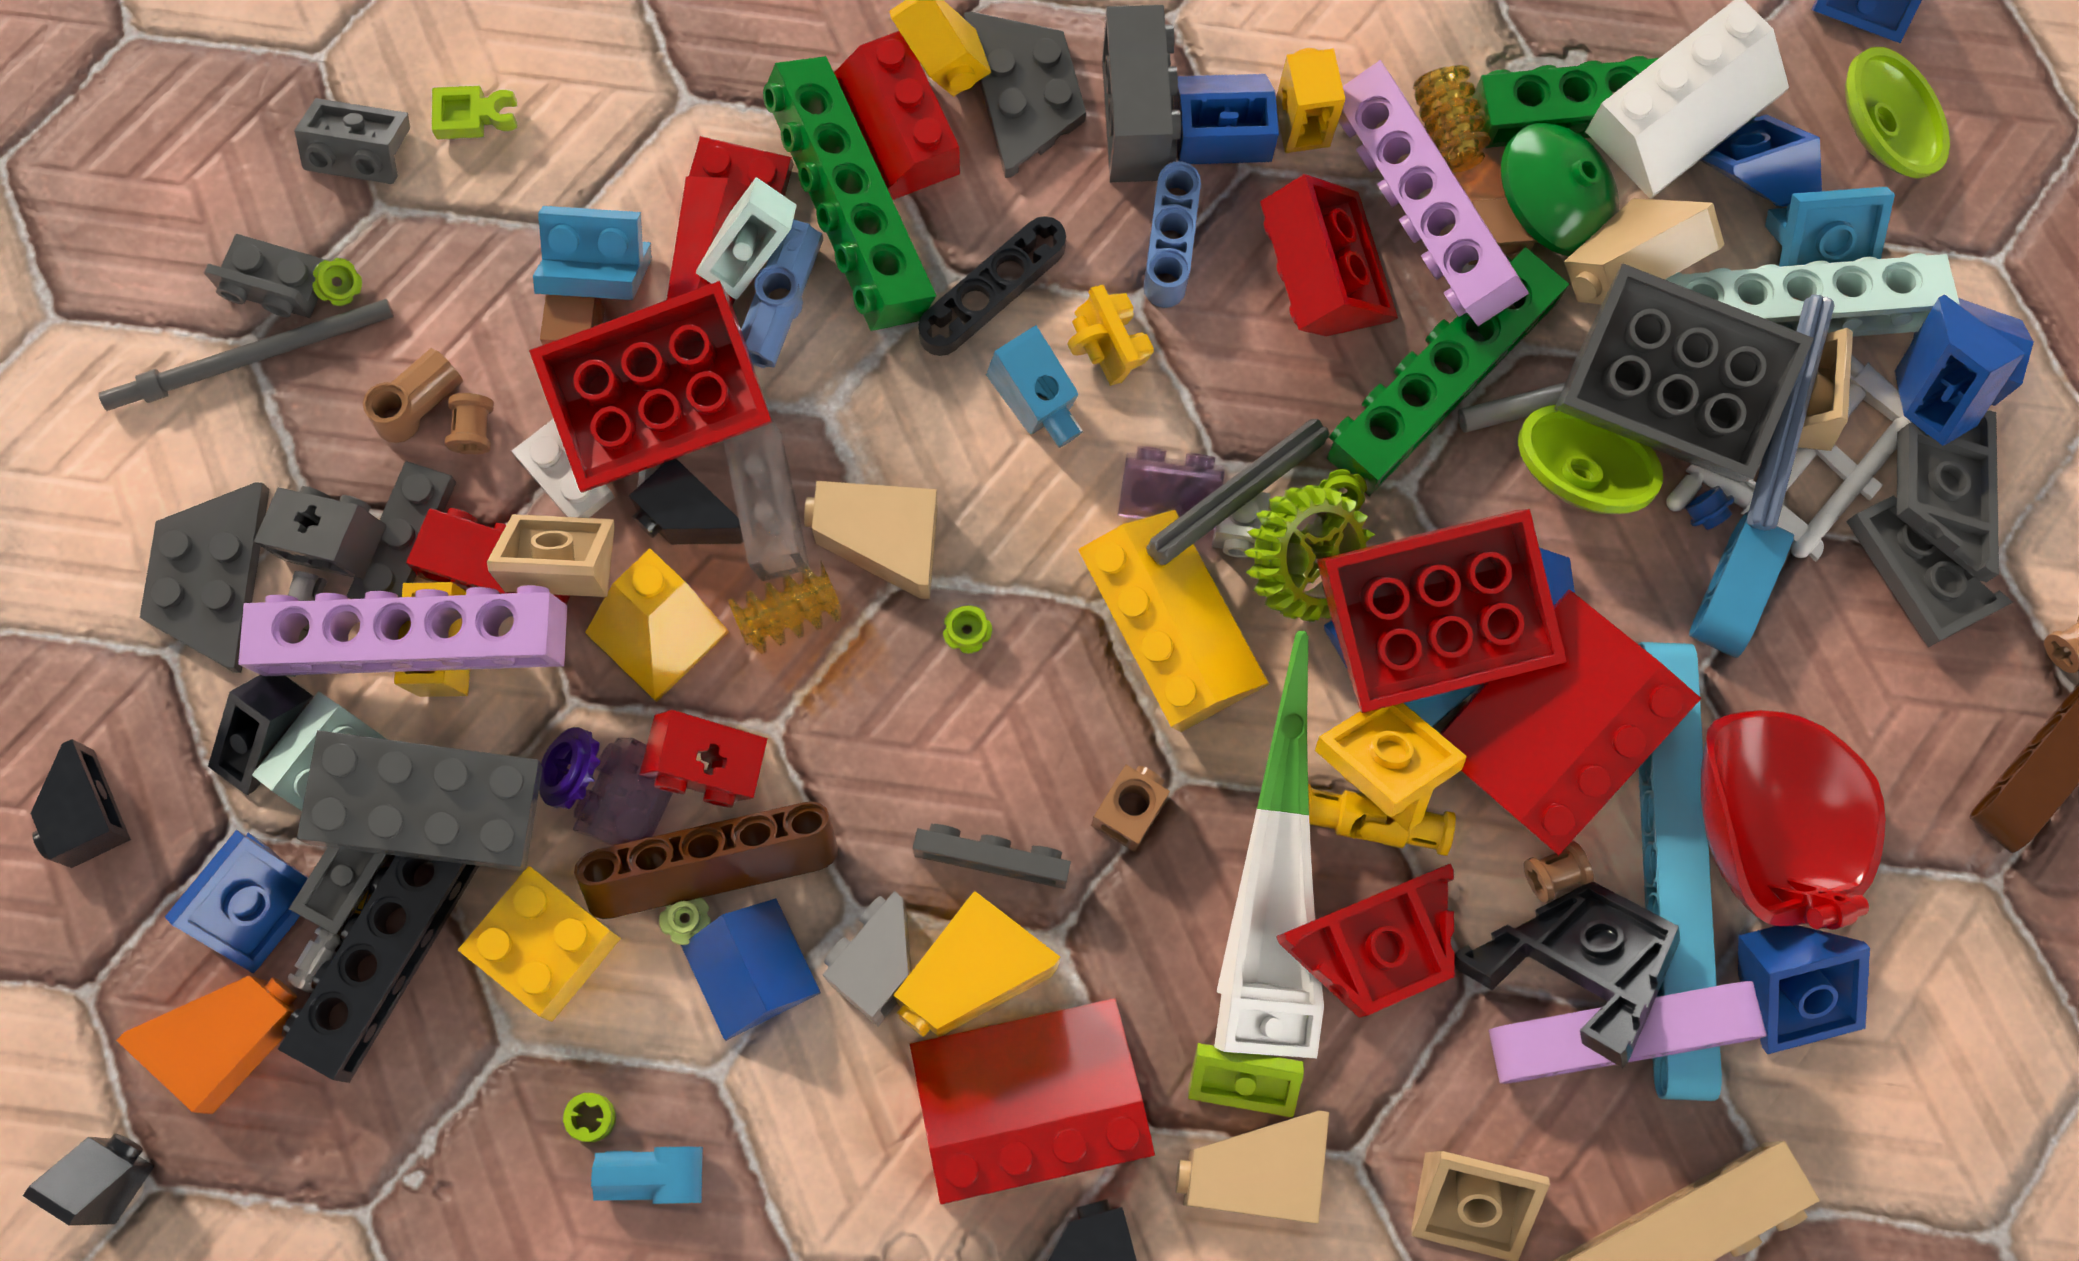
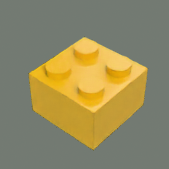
[458,866,621,1022]

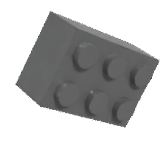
[1102,5,1181,183]

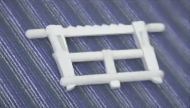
[1666,355,1912,562]

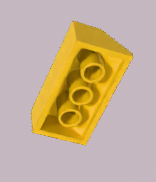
[1078,510,1270,732]

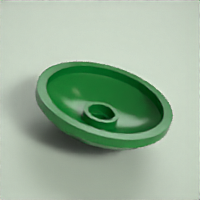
[1501,123,1619,256]

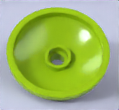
[1845,47,1950,178]
[1518,405,1663,514]

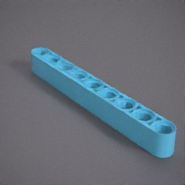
[1638,642,1722,1101]

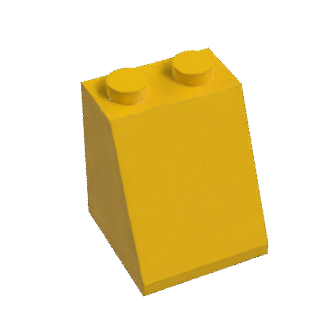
[894,891,1061,1037]

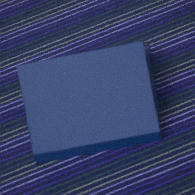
[681,898,821,1041]

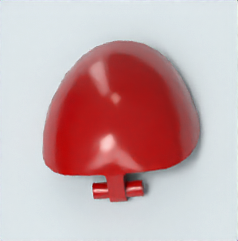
[1701,710,1886,930]

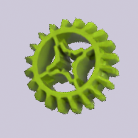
[1244,485,1375,622]

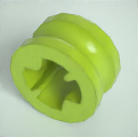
[563,1093,616,1142]

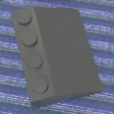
[1554,264,1814,482]

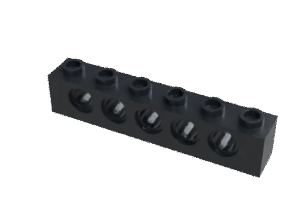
[278,856,479,1083]

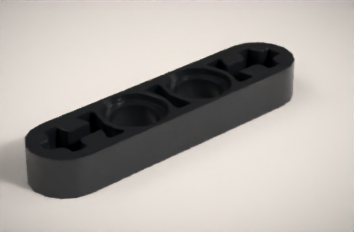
[918,216,1066,356]

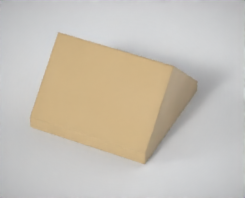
[1798,328,1853,451]
[487,514,614,597]
[1411,1151,1550,1261]

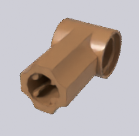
[363,348,463,443]

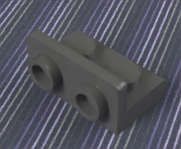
[294,98,410,184]
[204,234,326,318]

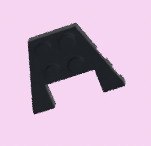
[1455,881,1680,1068]

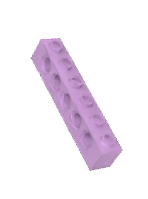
[1339,60,1529,326]
[238,585,567,676]

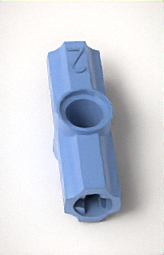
[741,219,823,368]

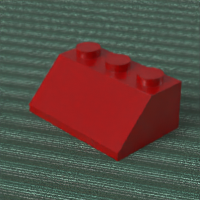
[834,31,960,200]
[1260,174,1398,337]

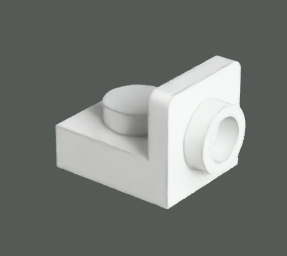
[1212,492,1270,558]

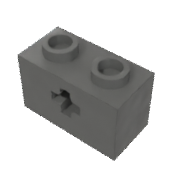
[254,486,386,580]

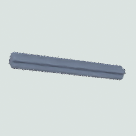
[1746,295,1835,531]

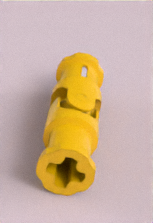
[1308,783,1456,856]

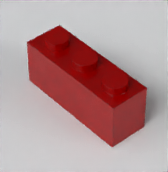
[406,508,570,605]

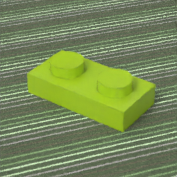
[1188,1043,1304,1118]

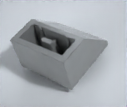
[823,891,911,1026]

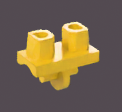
[1067,285,1154,386]

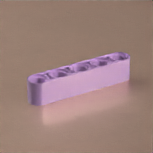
[1488,981,1767,1084]

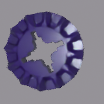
[539,727,601,809]

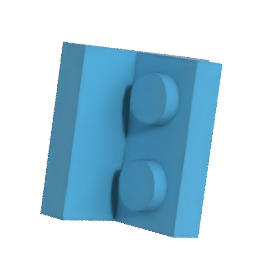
[1765,187,1895,267]
[533,206,652,300]

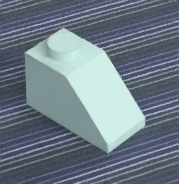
[696,177,797,300]

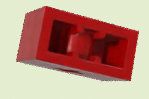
[639,710,768,808]

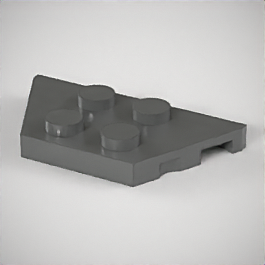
[964,11,1086,178]
[1897,410,1999,582]
[140,482,269,673]

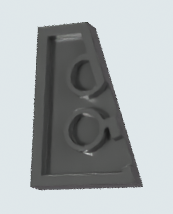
[1846,495,2013,648]

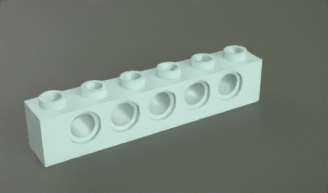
[1665,253,1960,337]

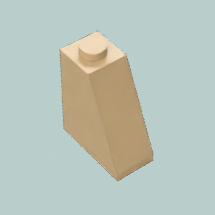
[1564,198,1725,305]
[804,481,938,599]
[1176,1110,1329,1224]

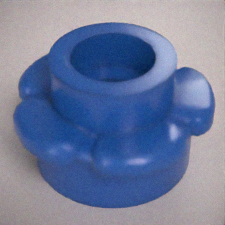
[1685,486,1734,530]

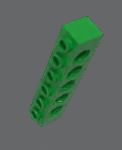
[763,56,937,331]
[1471,56,1756,149]
[1326,247,1570,497]

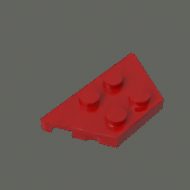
[1276,863,1455,1018]

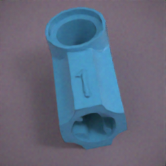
[591,1147,703,1204]

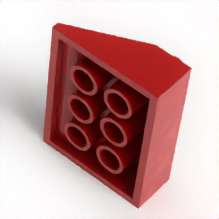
[529,281,773,493]
[1317,509,1567,713]
[1440,589,1702,856]
[910,998,1155,1205]

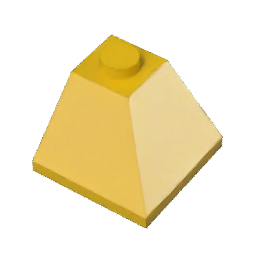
[585,548,729,702]

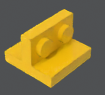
[1315,703,1467,832]

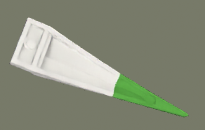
[1214,631,1324,1059]

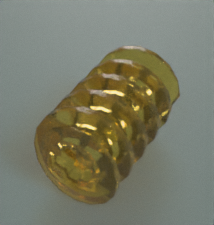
[1413,65,1491,173]
[727,561,841,654]

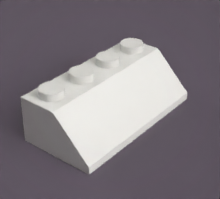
[1585,0,1789,199]

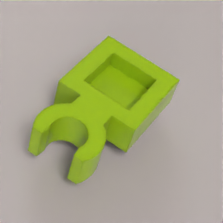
[432,86,517,139]

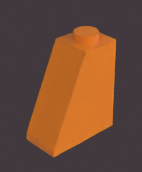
[116,975,298,1114]

